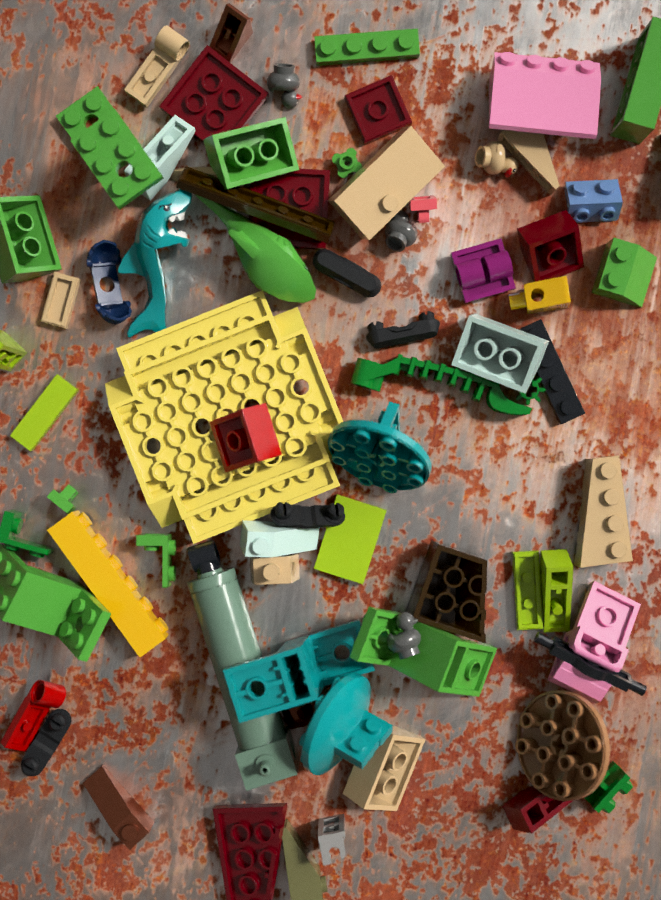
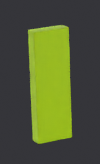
[10,374,79,451]
[511,550,543,630]

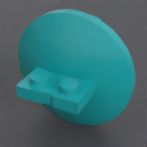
[328,402,432,493]
[299,673,393,775]

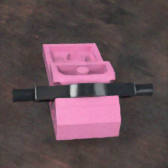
[534,581,647,704]

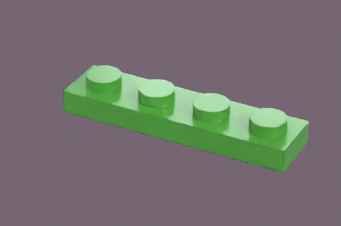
[314,28,420,66]

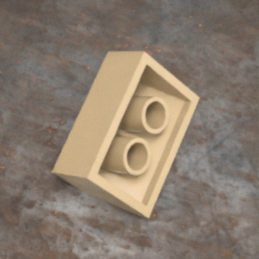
[343,724,426,811]

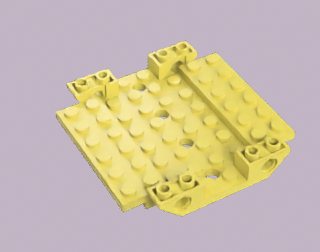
[105,291,343,544]

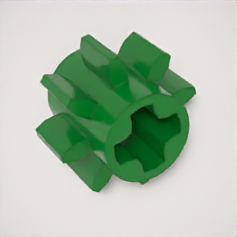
[513,377,546,405]

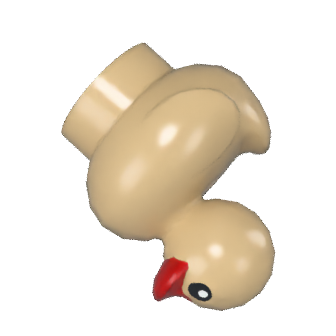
[475,141,518,178]

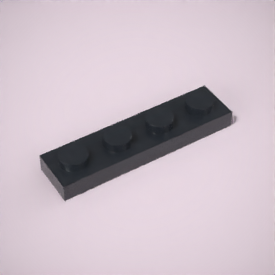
[519,319,585,425]

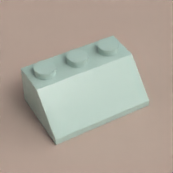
[451,314,549,393]

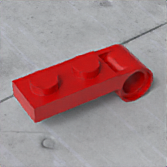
[1,680,66,752]

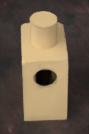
[250,553,300,585]

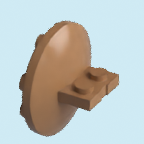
[515,690,610,801]

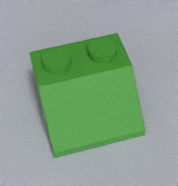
[591,238,657,308]

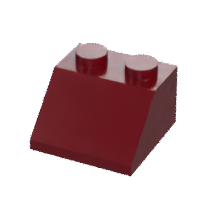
[517,210,584,282]

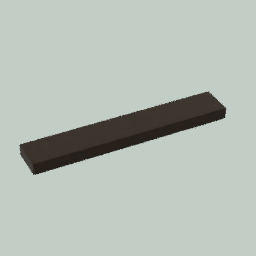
[176,166,335,244]

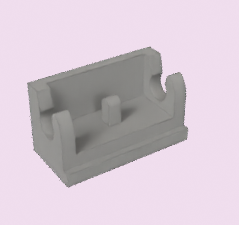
[318,814,345,866]

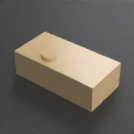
[328,126,445,240]

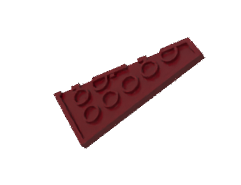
[213,803,287,900]

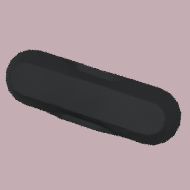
[312,249,381,298]
[366,311,440,349]
[270,502,345,528]
[21,709,71,776]

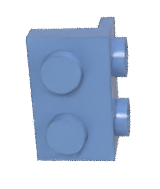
[564,179,623,223]

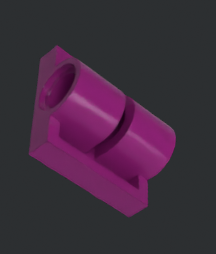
[450,238,516,304]

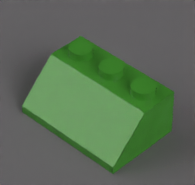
[203,117,299,189]
[0,195,62,284]

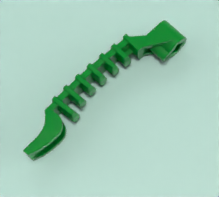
[350,354,532,416]

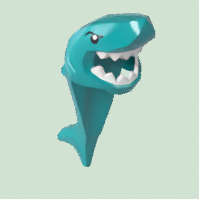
[118,189,192,338]

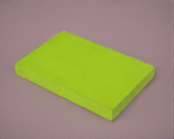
[314,494,387,584]

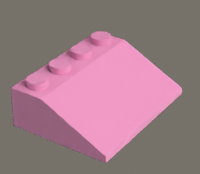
[489,52,601,139]

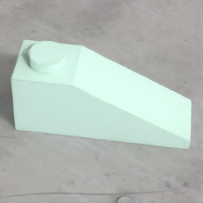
[124,115,196,201]
[240,520,320,558]

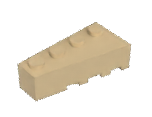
[573,456,633,568]

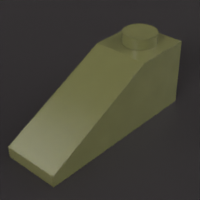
[282,819,328,900]

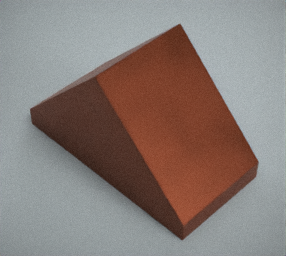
[209,3,253,63]

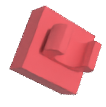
[408,195,437,223]

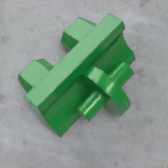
[584,761,633,813]

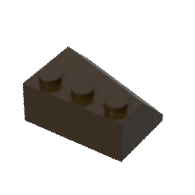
[407,540,487,644]

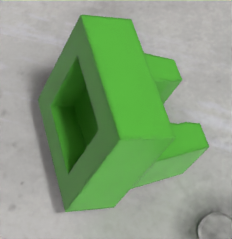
[47,484,79,514]

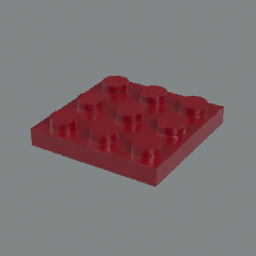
[159,45,269,143]
[249,169,330,250]

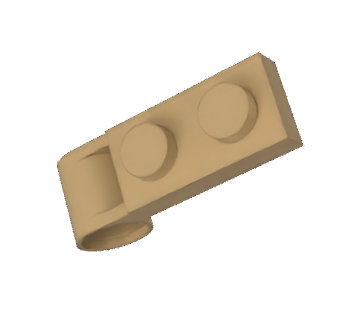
[124,25,190,108]

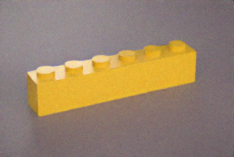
[47,510,169,657]

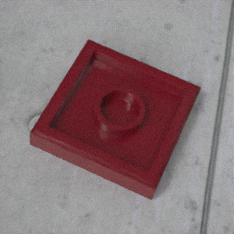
[344,75,412,145]

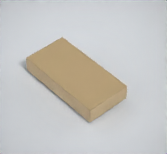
[41,272,81,329]

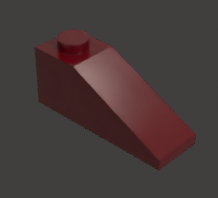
[502,786,573,834]

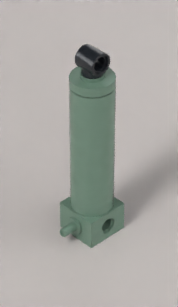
[187,540,300,791]

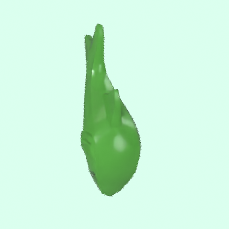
[194,194,316,303]

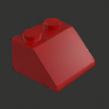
[210,403,282,473]

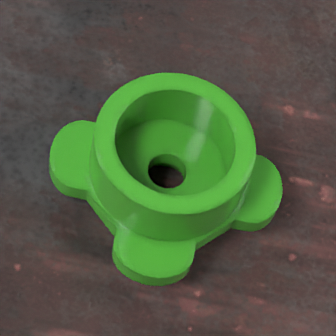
[332,148,362,178]

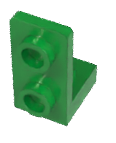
[0,509,54,558]

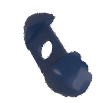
[86,240,132,325]

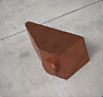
[83,765,154,850]

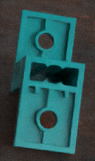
[223,619,375,723]

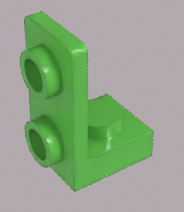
[136,533,176,588]

